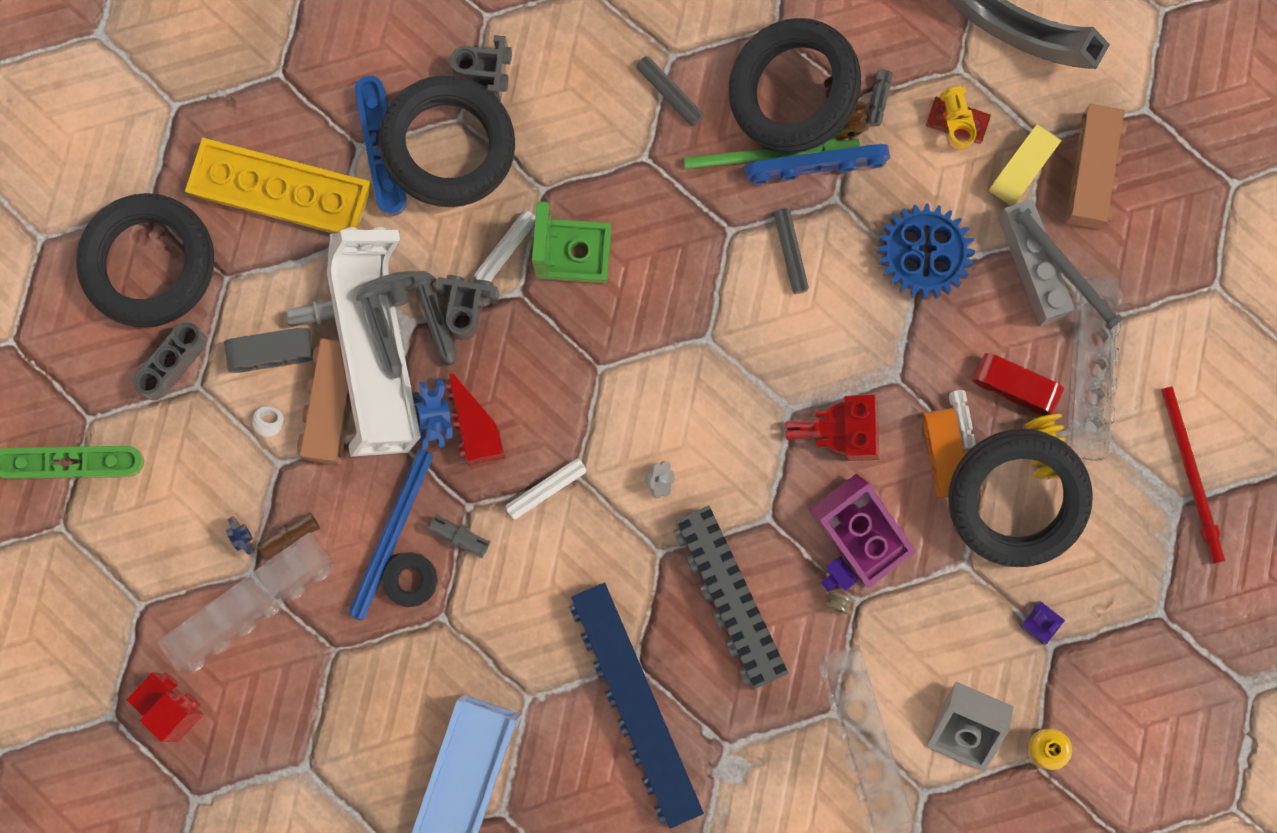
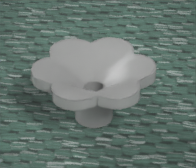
[644,461,674,498]

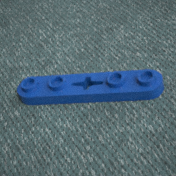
[355,76,407,216]
[744,144,890,185]

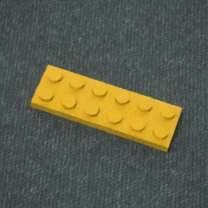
[185,138,372,233]

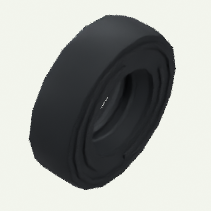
[382,552,438,607]

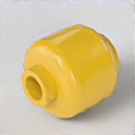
[1027,729,1072,770]

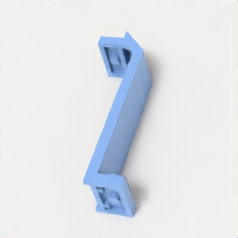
[412,694,522,833]

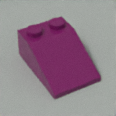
[809,473,916,588]

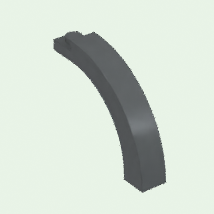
[947,0,1110,69]

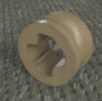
[825,591,856,615]

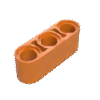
[922,408,964,498]

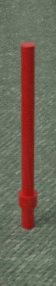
[1161,386,1226,564]

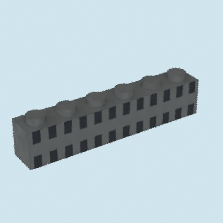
[673,505,789,690]

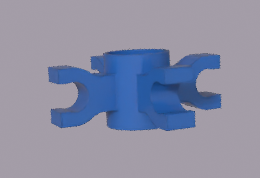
[412,379,452,450]

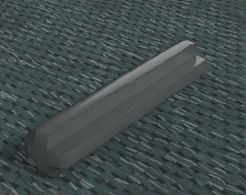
[637,56,703,126]
[774,208,809,294]

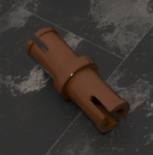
[257,513,320,560]

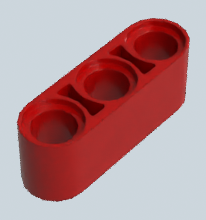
[972,353,1065,416]

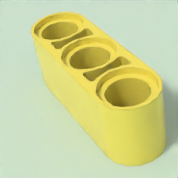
[989,124,1062,206]

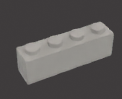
[998,199,1075,327]

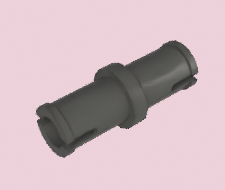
[428,514,491,559]

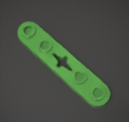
[0,446,144,480]

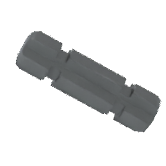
[866,69,893,126]

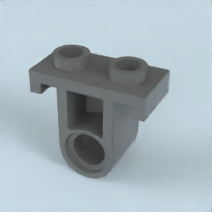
[450,35,512,102]
[436,275,500,340]

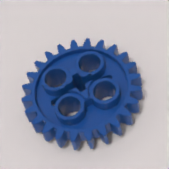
[877,203,975,300]

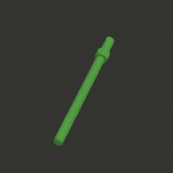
[684,139,860,169]

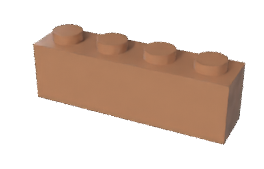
[1065,103,1127,230]
[297,339,351,466]

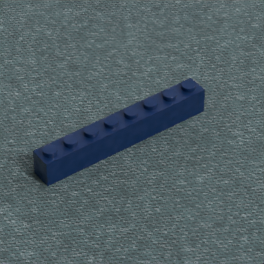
[569,582,704,829]

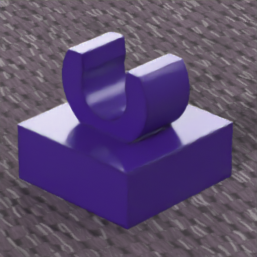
[821,556,859,592]
[1020,601,1065,645]

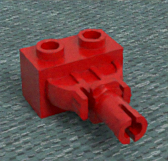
[785,394,880,461]

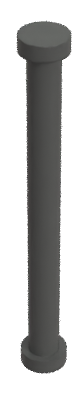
[1014,208,1123,330]

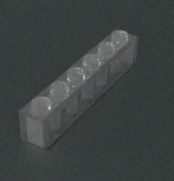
[157,532,335,674]

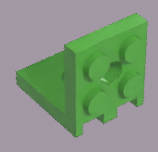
[532,202,612,283]

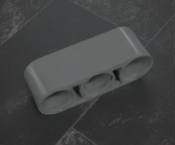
[134,322,207,400]
[224,328,313,373]

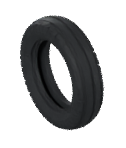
[729,18,861,153]
[379,75,515,207]
[76,193,214,327]
[948,429,1093,567]

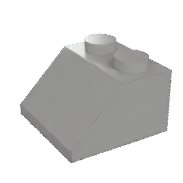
[927,681,1014,772]

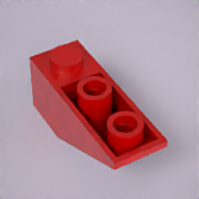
[445,373,505,466]

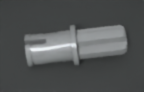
[286,300,335,327]

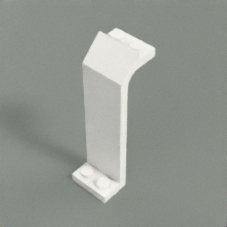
[327,227,421,457]

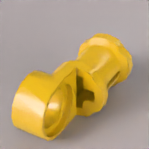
[940,86,976,150]

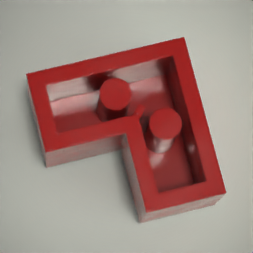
[126,672,204,742]

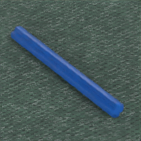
[348,449,433,620]

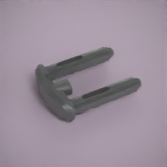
[355,271,456,379]

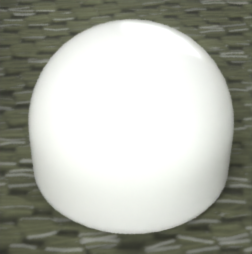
[252,406,284,437]

